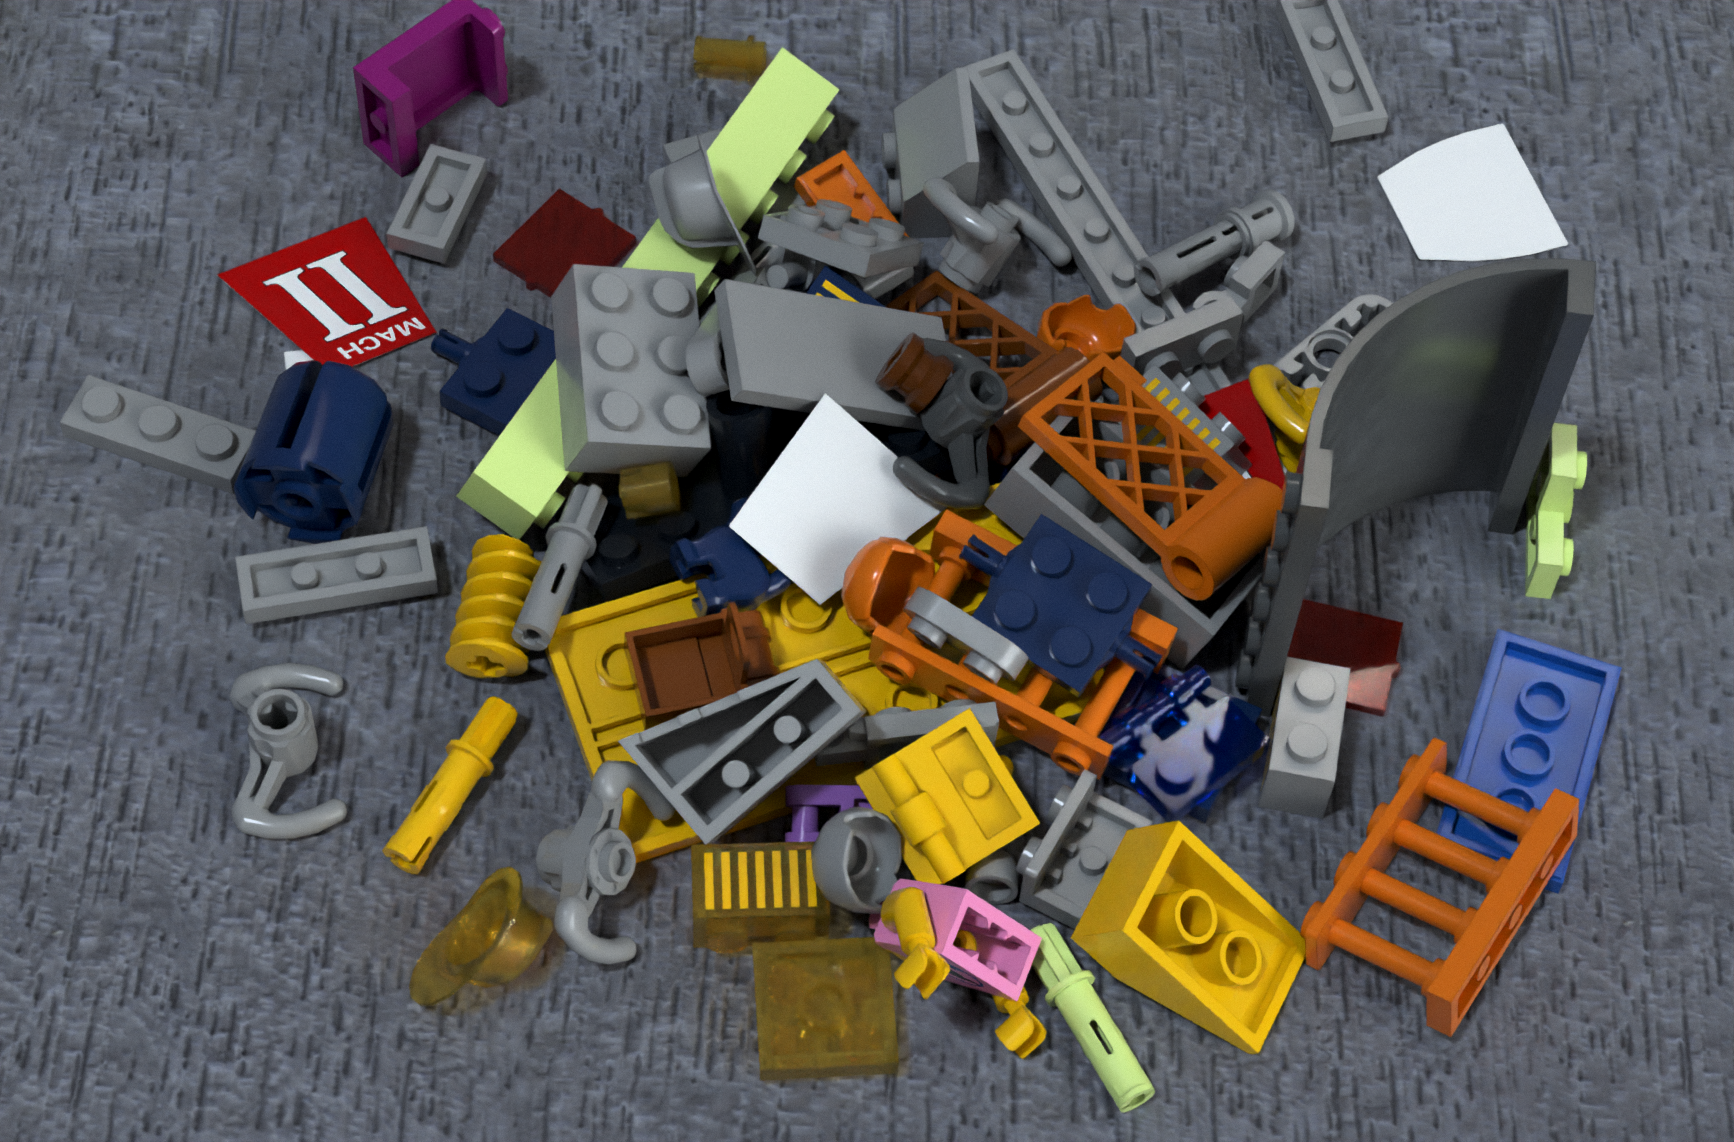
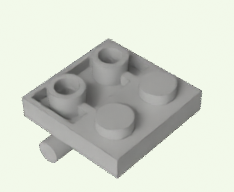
[758,199,924,291]

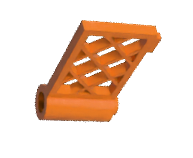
[1018,351,1282,601]

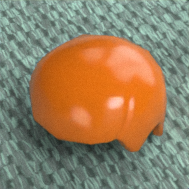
[1037,294,1136,379]
[841,537,935,635]

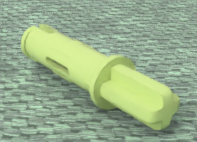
[1030,923,1155,1113]

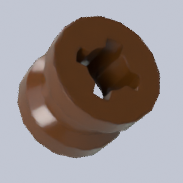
[875,332,954,414]

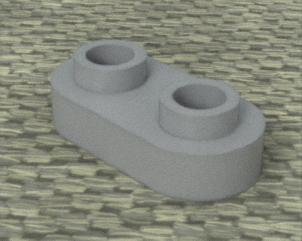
[903,587,1029,685]

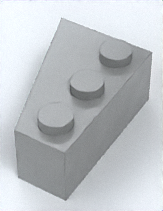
[618,659,867,845]

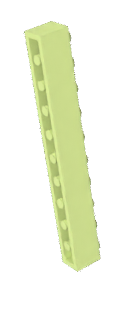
[456,47,840,540]

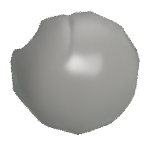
[811,807,902,914]

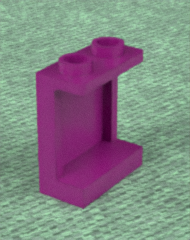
[353,0,508,178]

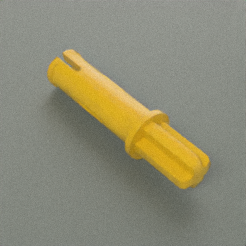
[382,696,518,874]

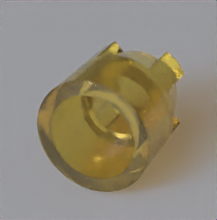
[619,461,681,520]

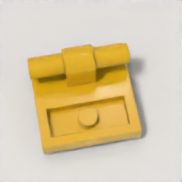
[854,708,1040,885]

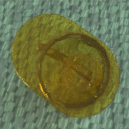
[409,866,554,1006]

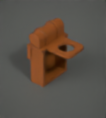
[624,601,781,730]

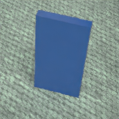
[1436,629,1622,894]

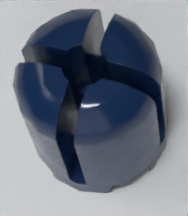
[234,360,394,544]

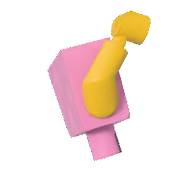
[869,878,1047,1059]

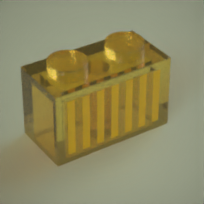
[691,841,830,953]

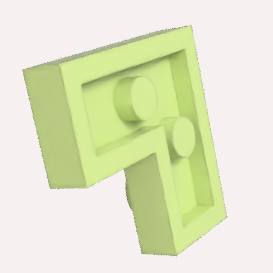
[1525,423,1587,599]

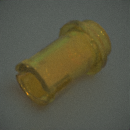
[693,35,767,81]

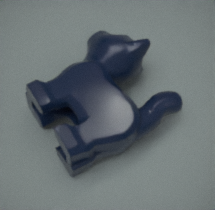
[669,497,794,617]

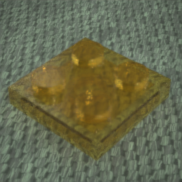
[752,937,899,1081]

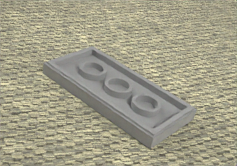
[714,279,952,431]

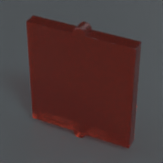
[493,188,636,298]
[1287,599,1403,717]

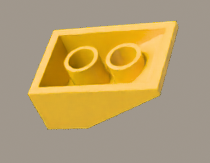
[1071,820,1306,1054]

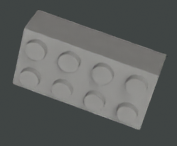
[984,396,1267,670]

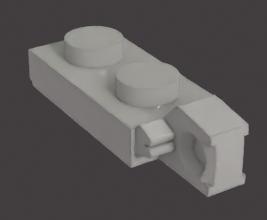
[814,699,999,770]

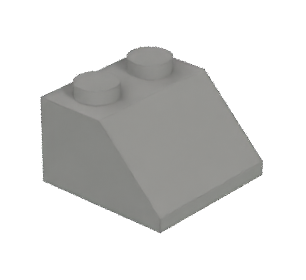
[881,67,980,238]

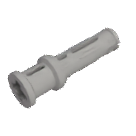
[1134,189,1294,296]

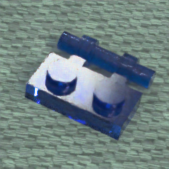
[1098,665,1271,822]

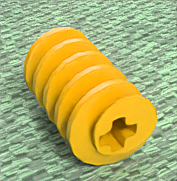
[445,534,541,679]

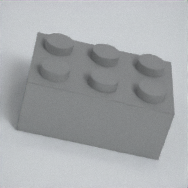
[551,264,711,477]

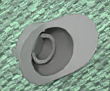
[649,133,757,274]

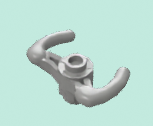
[923,178,1072,293]
[230,663,347,839]
[536,760,676,965]

